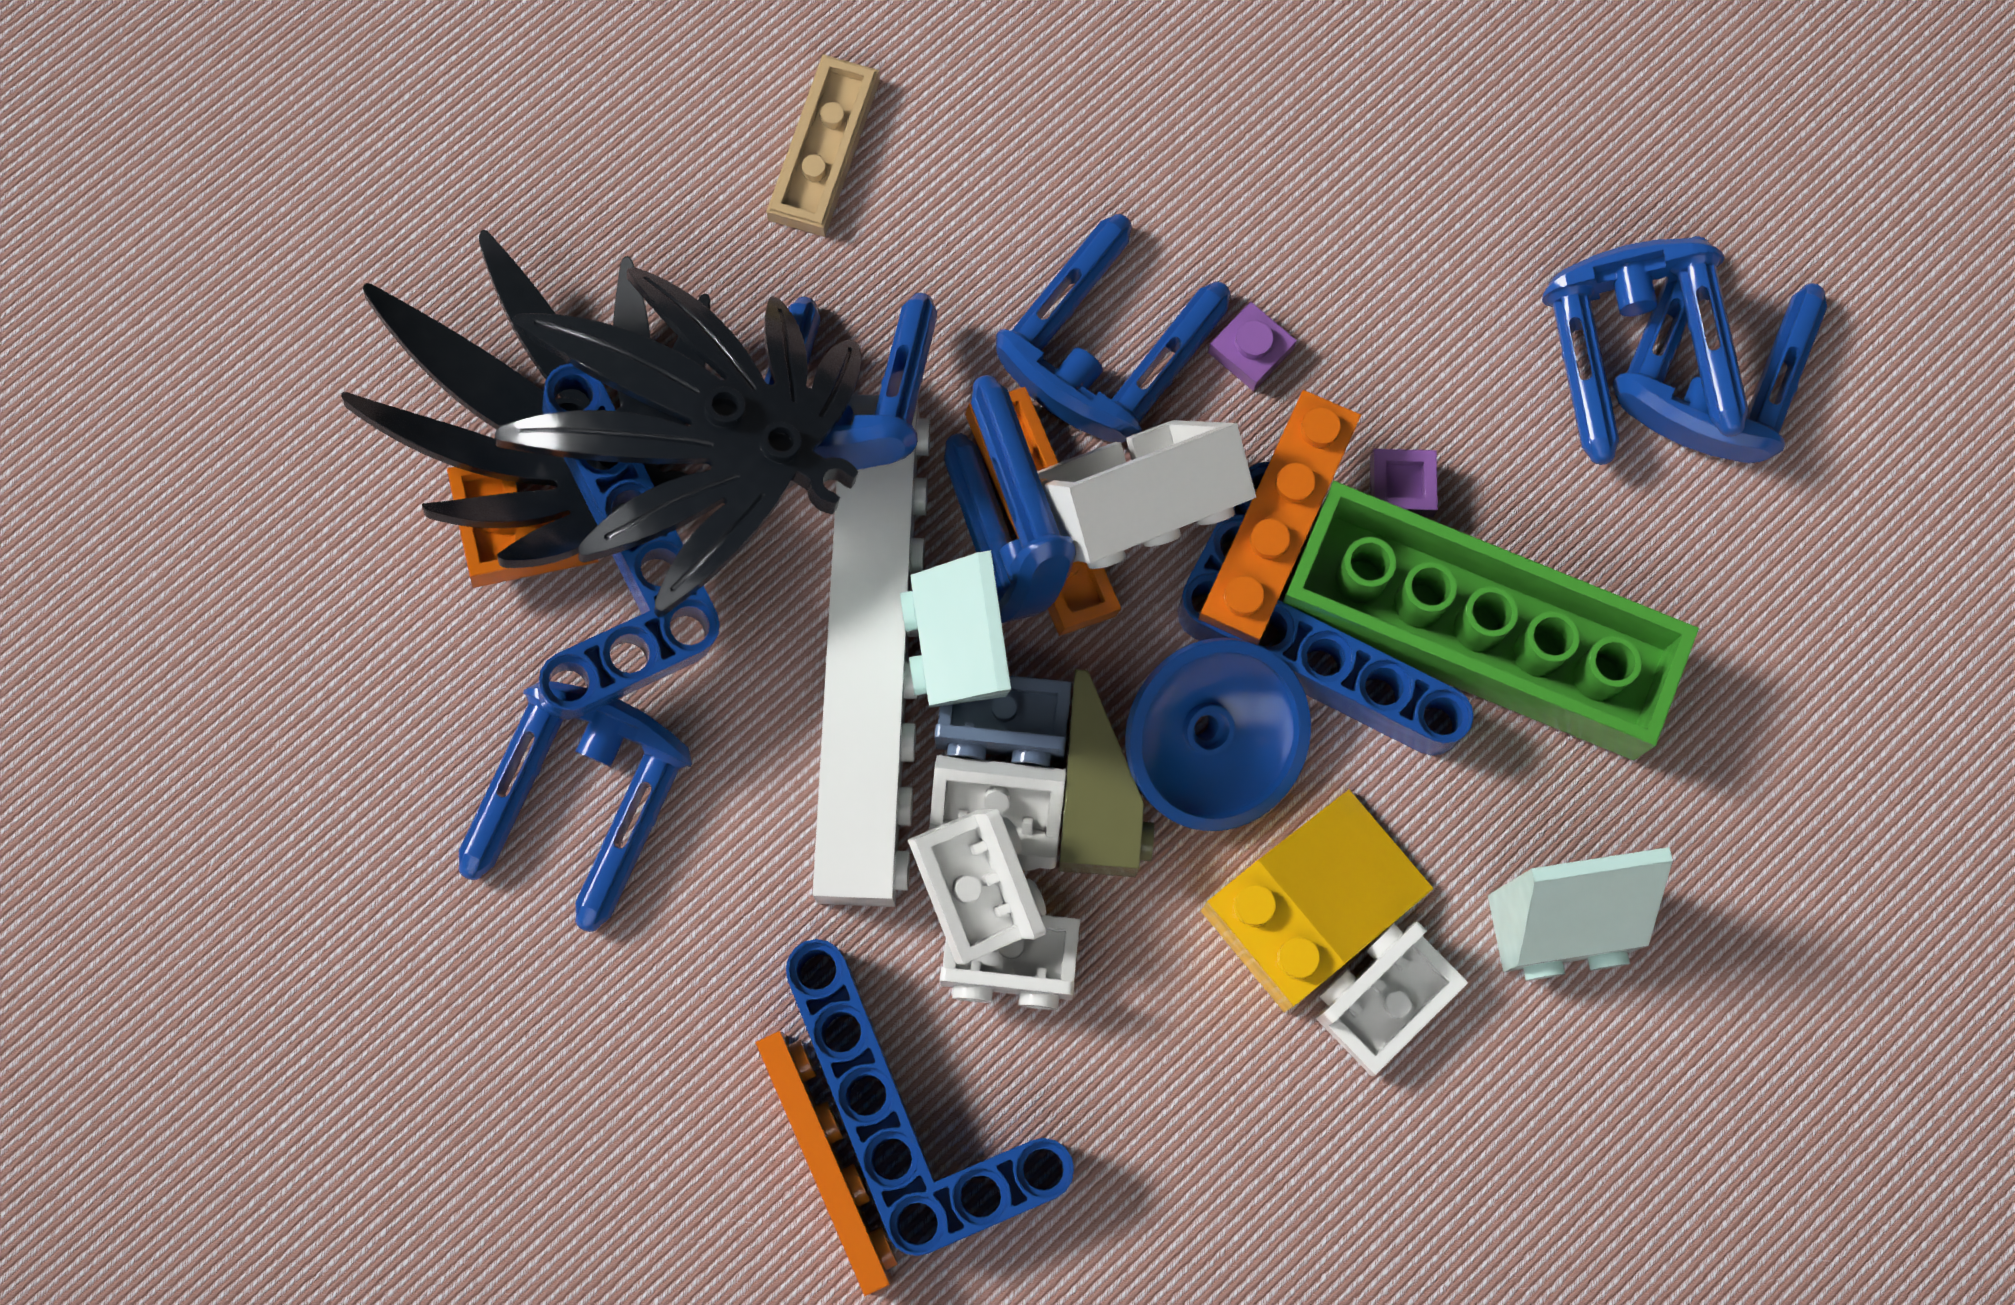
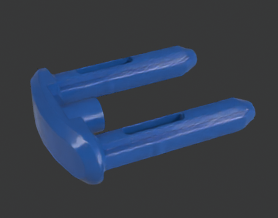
[996,214,1231,443]
[1612,236,1827,463]
[1542,238,1749,465]
[764,293,938,470]
[944,375,1076,623]
[459,681,692,932]

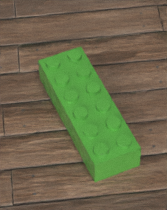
[1282,480,1699,761]

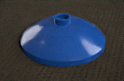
[1125,638,1311,831]

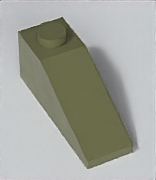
[1059,669,1154,878]

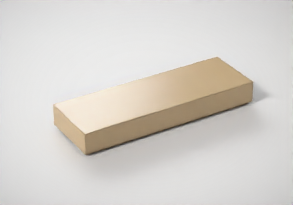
[766,54,880,237]

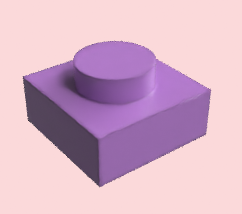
[1208,302,1297,391]
[1370,449,1438,517]

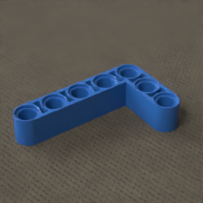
[537,363,720,720]
[1177,462,1474,756]
[786,939,1074,1256]

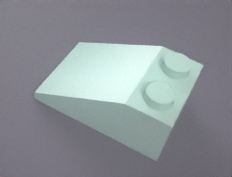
[900,550,1011,708]
[1488,847,1673,981]

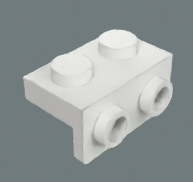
[928,755,1066,871]
[908,809,1046,965]
[940,915,1080,1010]
[1316,921,1468,1076]

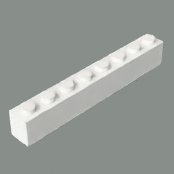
[813,394,930,907]

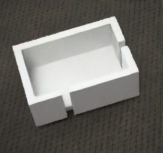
[1037,420,1256,569]

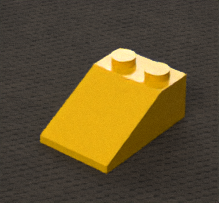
[1201,789,1434,1013]

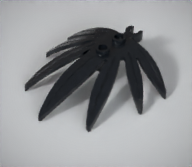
[341,230,710,568]
[495,267,861,617]

